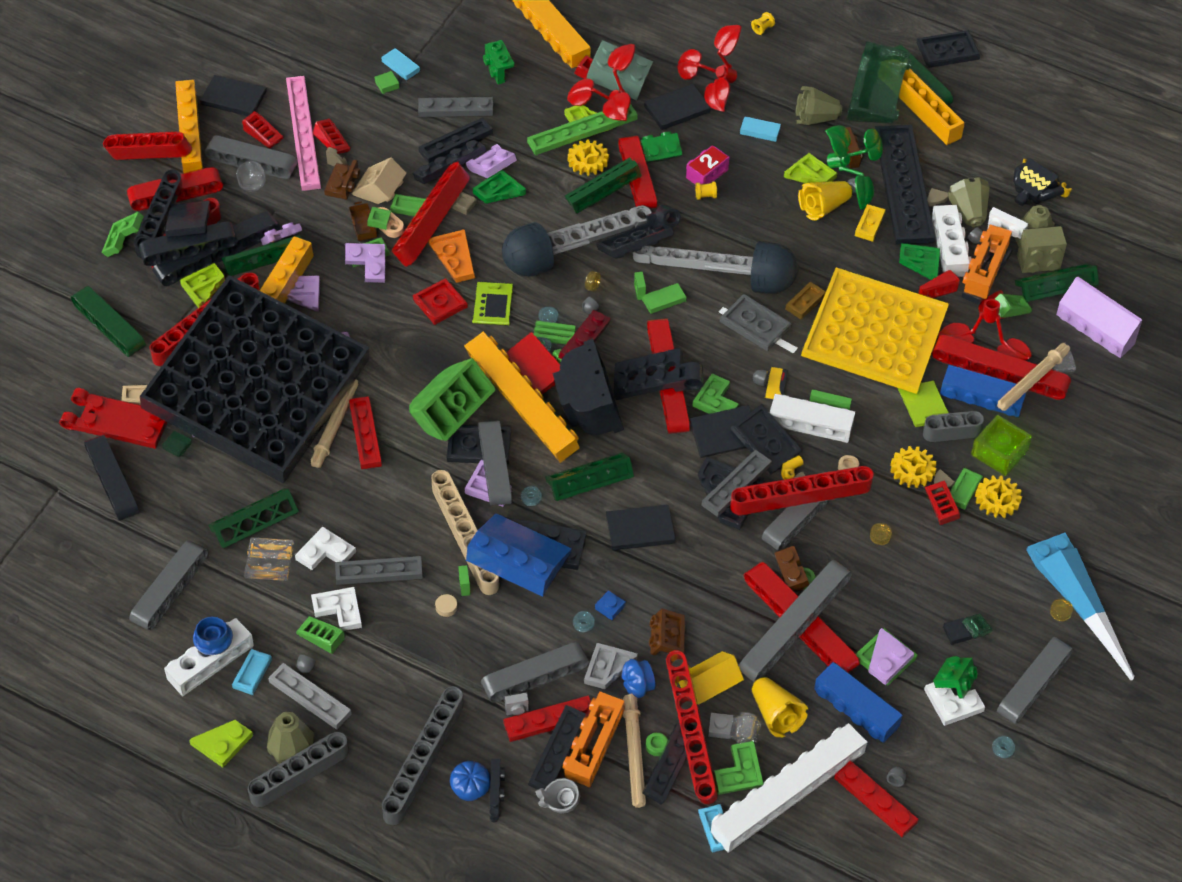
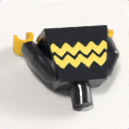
[1013,158,1072,206]

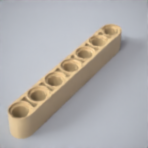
[431,470,499,595]

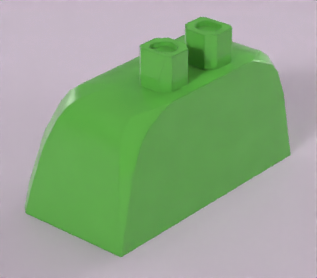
[409,358,495,441]

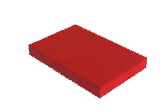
[506,332,560,395]

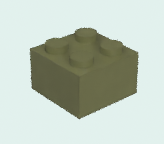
[1017,226,1067,273]

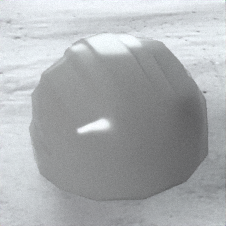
[535,778,581,814]

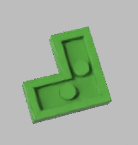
[102,212,144,257]
[693,374,739,414]
[713,741,763,795]

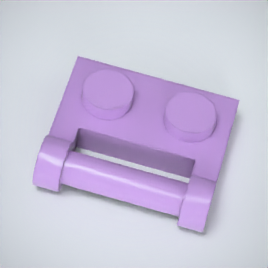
[466,144,517,178]

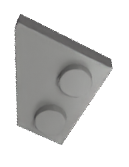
[584,643,638,689]

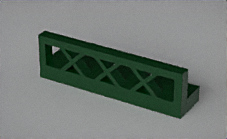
[565,158,642,214]
[222,235,301,276]
[1015,263,1099,302]
[545,453,634,501]
[208,488,299,548]

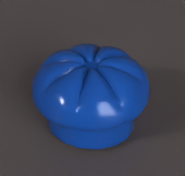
[193,617,233,655]
[622,659,655,698]
[450,761,491,801]

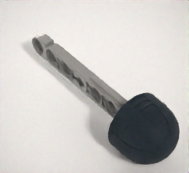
[502,206,651,277]
[633,241,798,294]

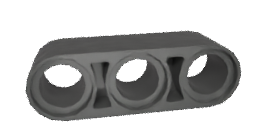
[923,411,984,442]

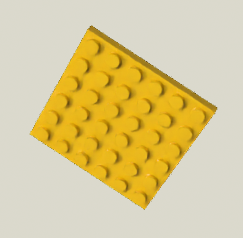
[801,267,949,394]

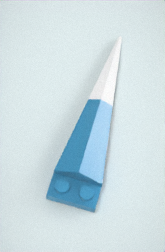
[1027,533,1134,680]

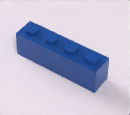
[940,365,1026,418]
[814,662,903,743]

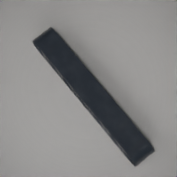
[152,211,280,286]

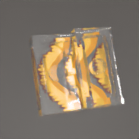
[244,538,294,581]

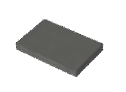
[720,294,791,351]

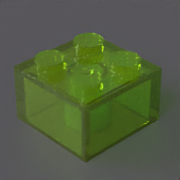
[971,415,1032,476]

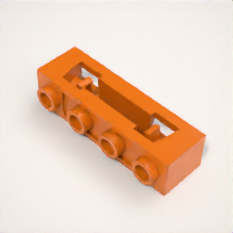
[962,224,1012,299]
[562,692,625,787]

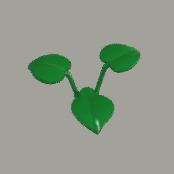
[825,125,883,210]

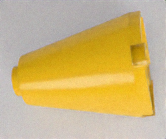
[798,181,852,220]
[752,677,808,737]

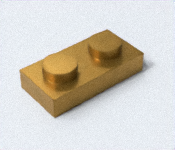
[785,282,826,319]

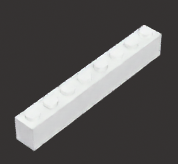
[711,723,867,853]

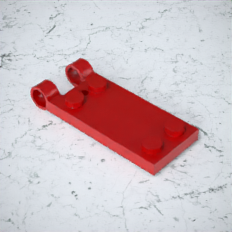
[59,388,167,449]

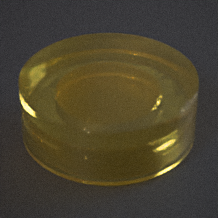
[585,271,601,292]
[870,523,892,545]
[1050,599,1073,621]

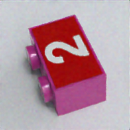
[686,145,729,184]

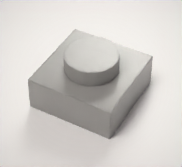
[505,693,529,715]
[708,713,733,739]

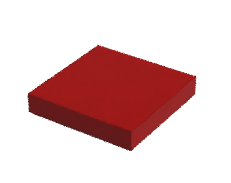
[413,278,468,325]

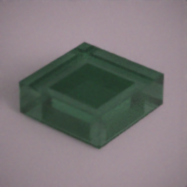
[162,431,192,458]
[962,613,992,639]

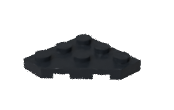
[698,457,764,530]

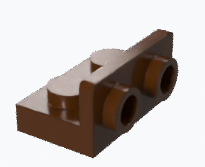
[324,160,360,200]
[649,608,685,656]

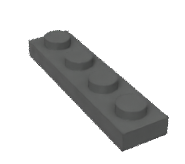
[418,97,493,117]
[702,450,772,517]
[335,556,423,585]

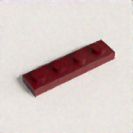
[558,310,611,360]

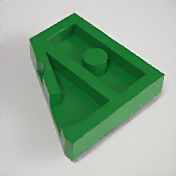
[473,170,526,204]
[899,243,940,280]

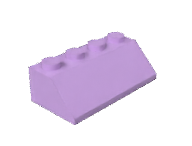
[1056,277,1142,358]

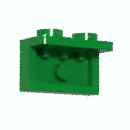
[483,40,514,84]
[640,131,682,163]
[933,656,978,699]

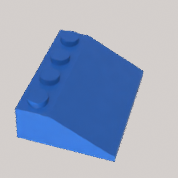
[466,514,572,597]

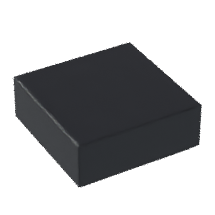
[943,618,972,645]

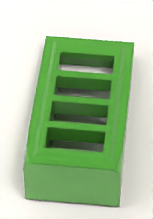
[995,294,1032,318]
[296,616,345,654]

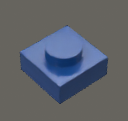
[595,590,625,620]

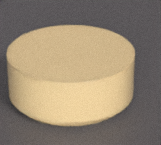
[838,455,859,470]
[435,594,457,617]

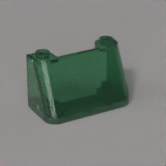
[846,41,912,124]

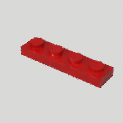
[349,396,382,470]
[503,695,591,742]
[834,760,918,837]

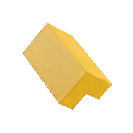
[679,651,744,705]

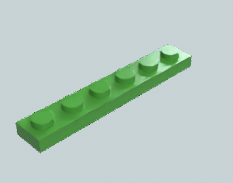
[527,104,637,155]

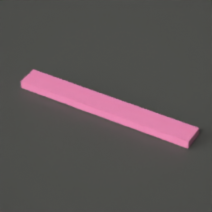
[286,76,321,191]

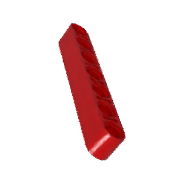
[392,162,470,266]
[150,273,260,367]
[647,318,689,434]
[932,335,1071,400]
[730,466,874,515]
[744,562,859,673]
[666,650,718,804]

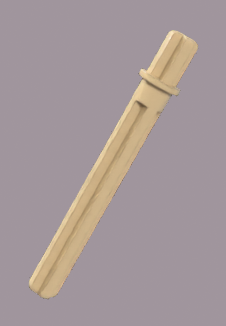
[997,343,1070,411]
[311,379,358,468]
[623,694,646,808]

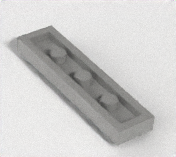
[269,663,351,730]

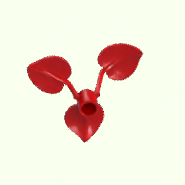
[677,25,742,112]
[567,44,636,121]
[938,290,1031,361]

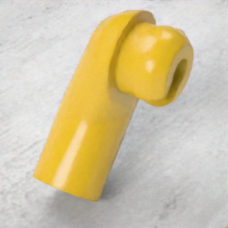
[781,456,804,480]

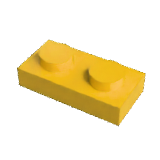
[855,204,885,242]

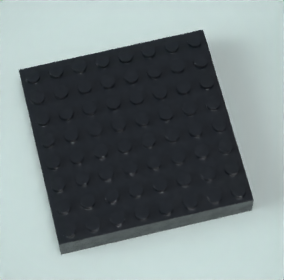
[140,275,369,484]

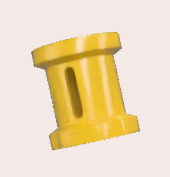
[751,12,775,35]
[695,181,717,200]

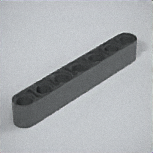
[739,560,852,682]
[382,686,463,825]

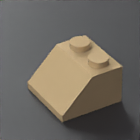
[352,157,406,204]

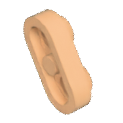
[379,207,404,238]

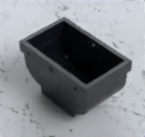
[553,339,624,435]

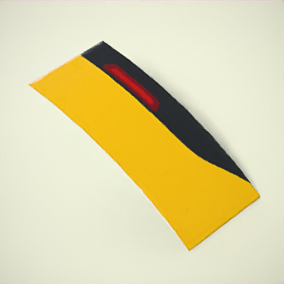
[765,367,788,399]

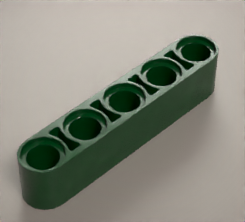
[883,45,953,106]
[71,286,146,357]

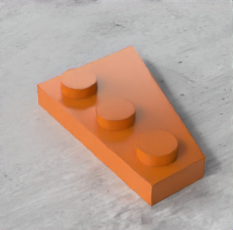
[428,230,475,283]

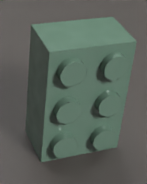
[586,40,653,101]

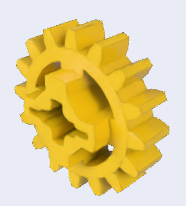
[568,140,609,176]
[890,446,936,488]
[975,475,1022,518]

